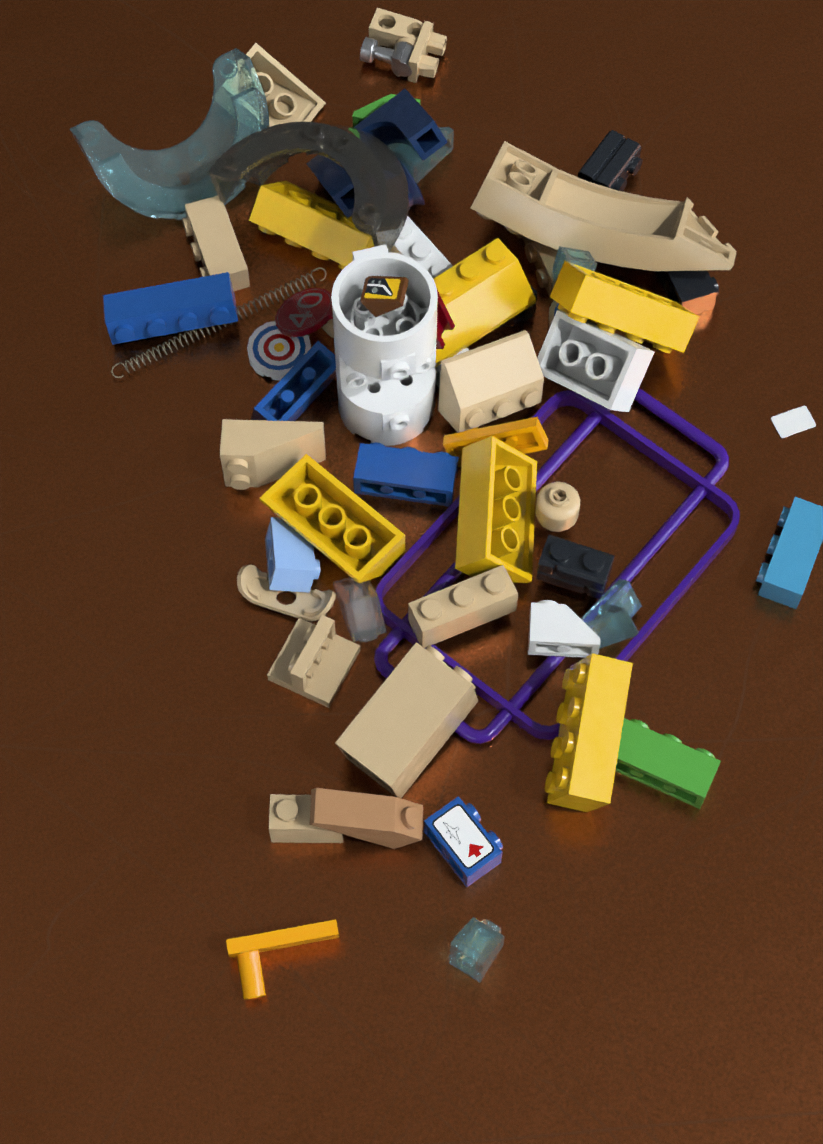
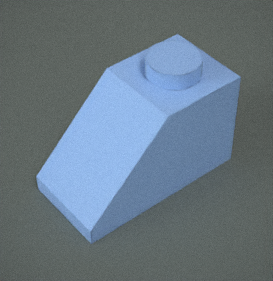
[265,517,320,593]

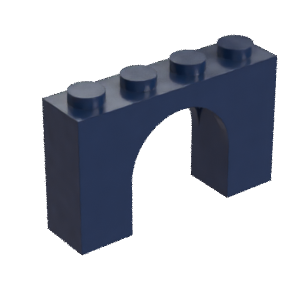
[306,89,448,219]

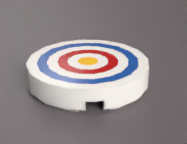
[247,321,311,381]

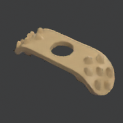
[237,565,336,621]

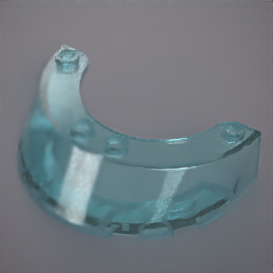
[70,48,269,220]

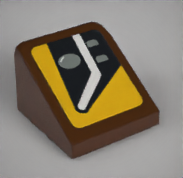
[360,276,409,317]

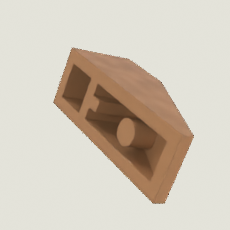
[309,788,423,849]

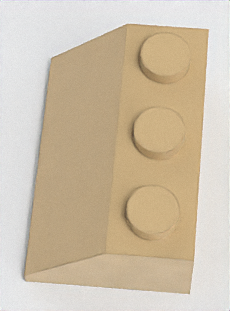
[438,330,544,433]

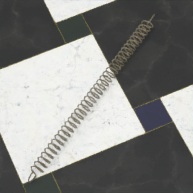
[111,267,327,378]

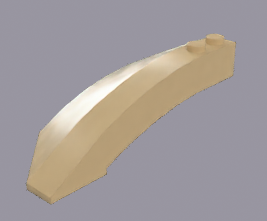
[471,141,737,271]

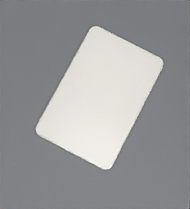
[771,406,816,438]

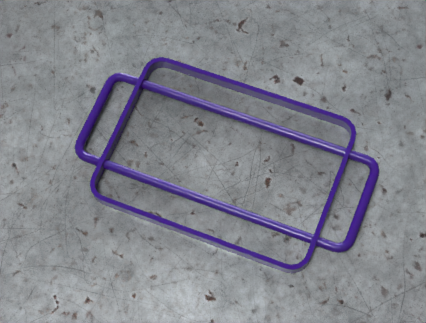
[374,388,740,744]

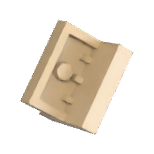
[267,615,361,708]

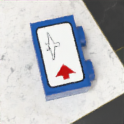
[424,796,503,887]

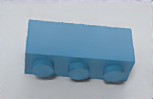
[756,497,823,609]

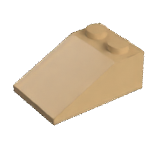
[212,43,326,147]
[220,419,326,490]

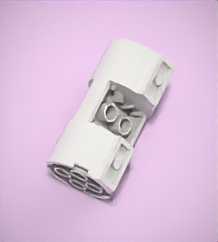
[331,244,438,446]

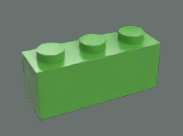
[615,718,721,809]

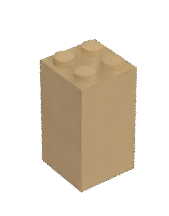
[335,642,478,798]

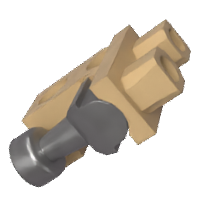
[360,8,447,83]

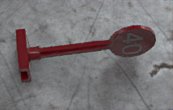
[275,287,455,349]

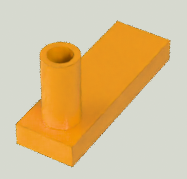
[443,416,549,467]
[226,919,339,1000]

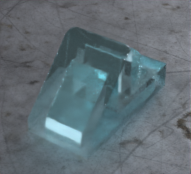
[581,579,642,649]

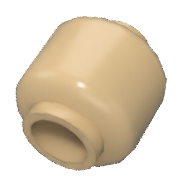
[535,482,581,532]

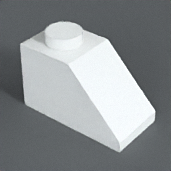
[528,600,600,658]

